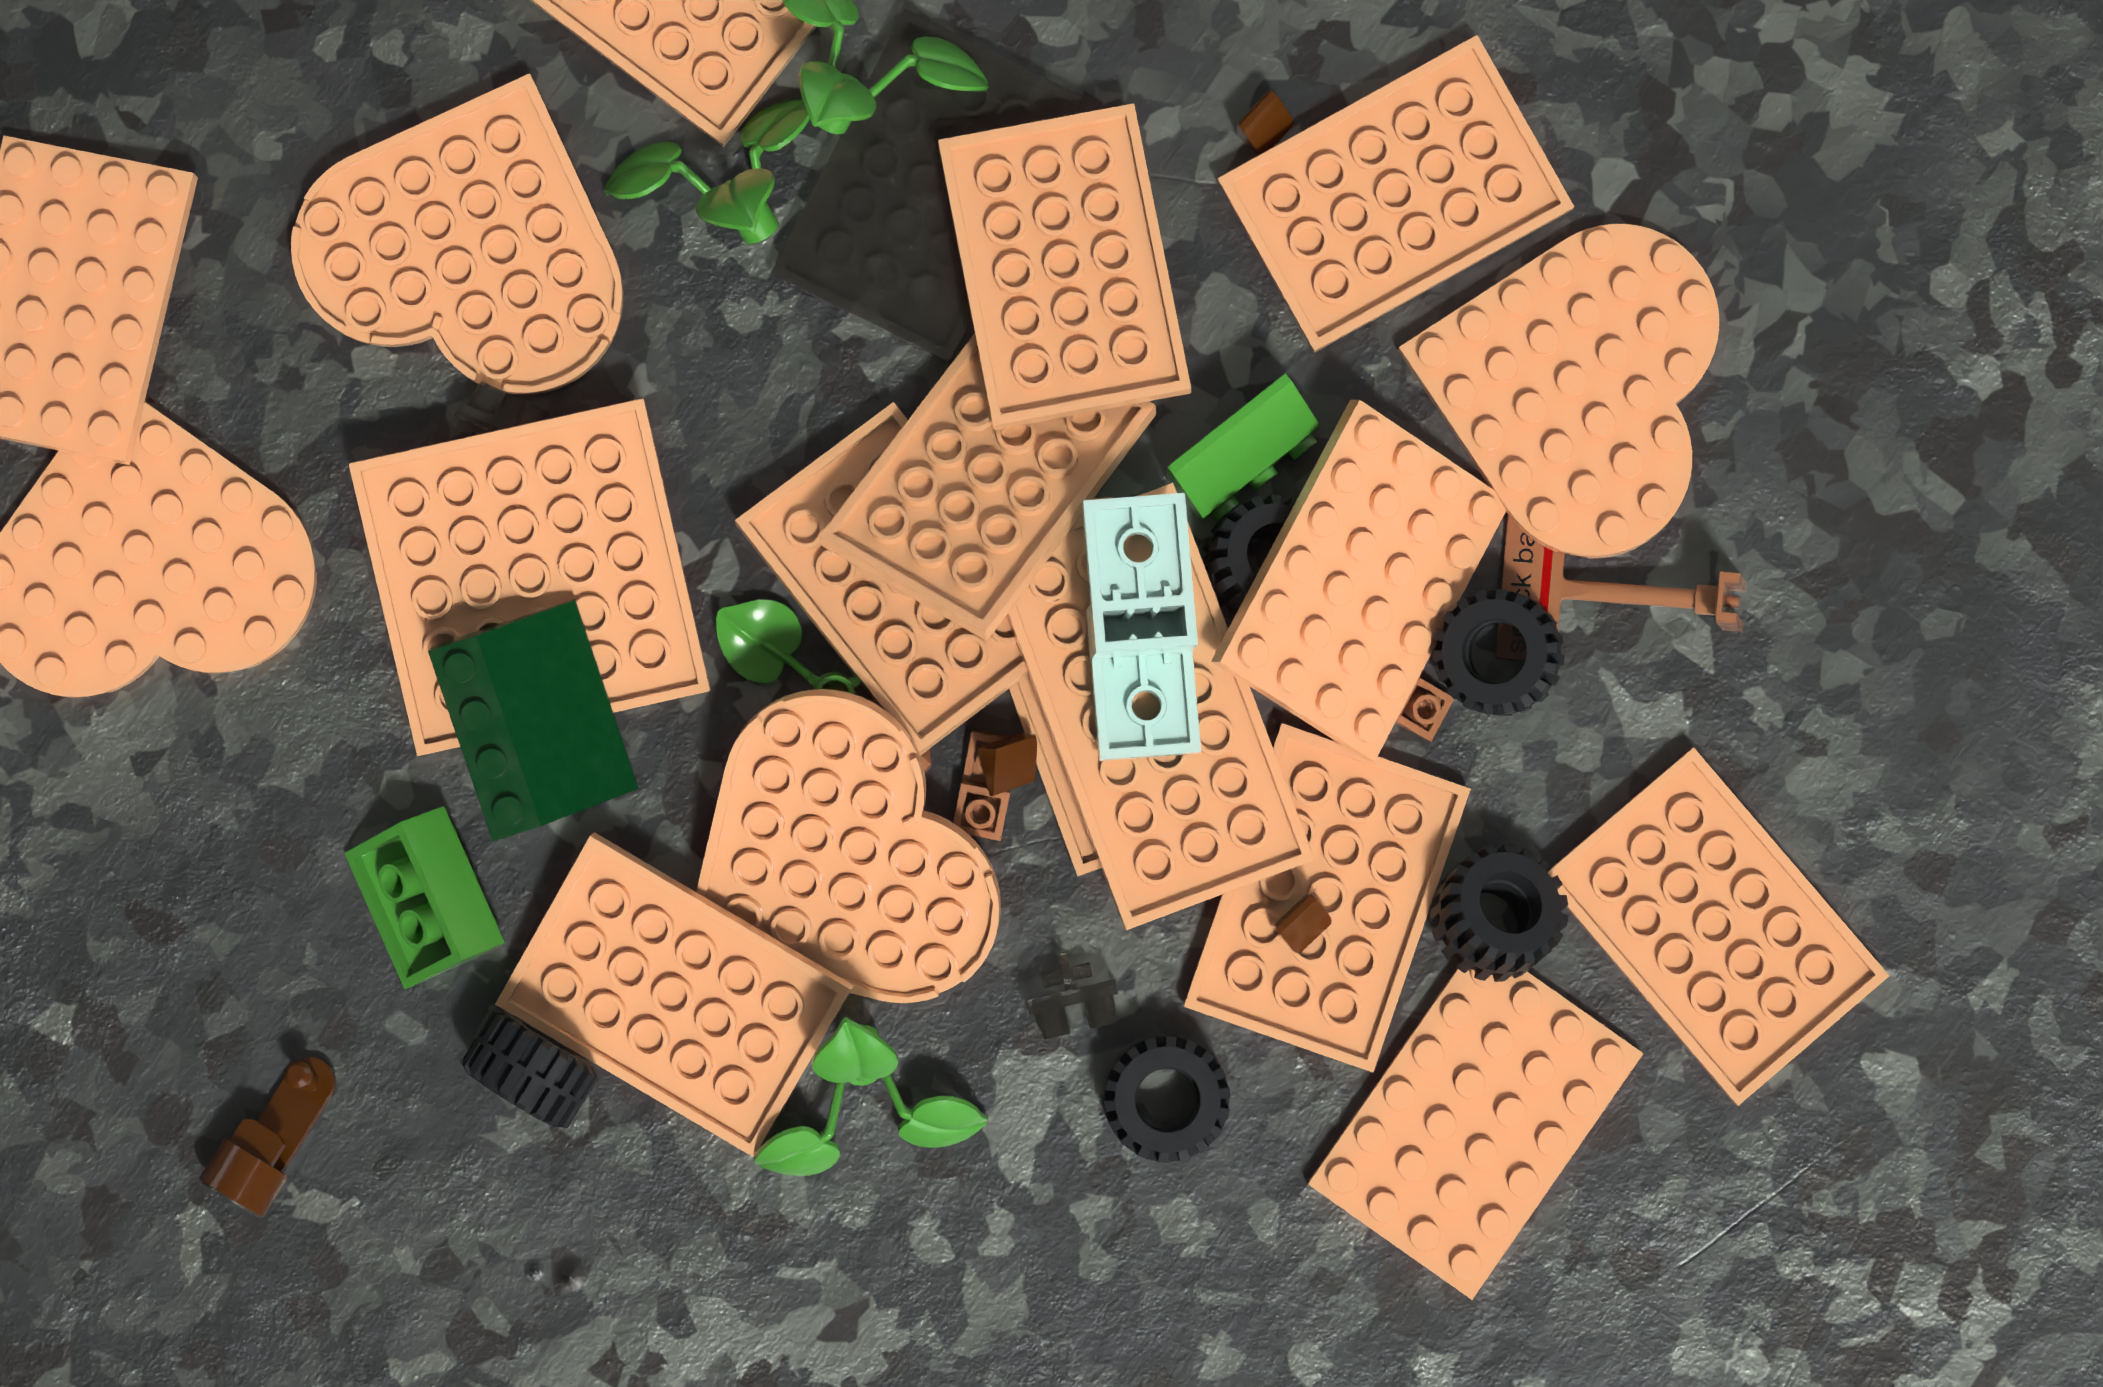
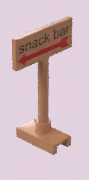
[1495,515,1747,661]

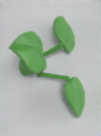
[782,0,989,134]
[604,99,810,244]
[716,599,861,695]
[754,1017,988,1176]

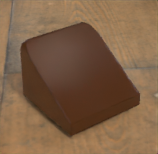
[1236,91,1294,155]
[978,733,1037,796]
[1273,894,1332,954]

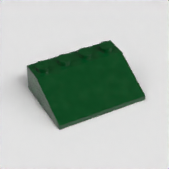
[428,599,639,842]

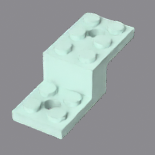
[1082,493,1201,761]

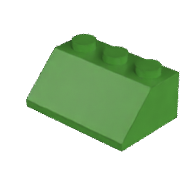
[1165,373,1320,523]
[344,806,505,990]

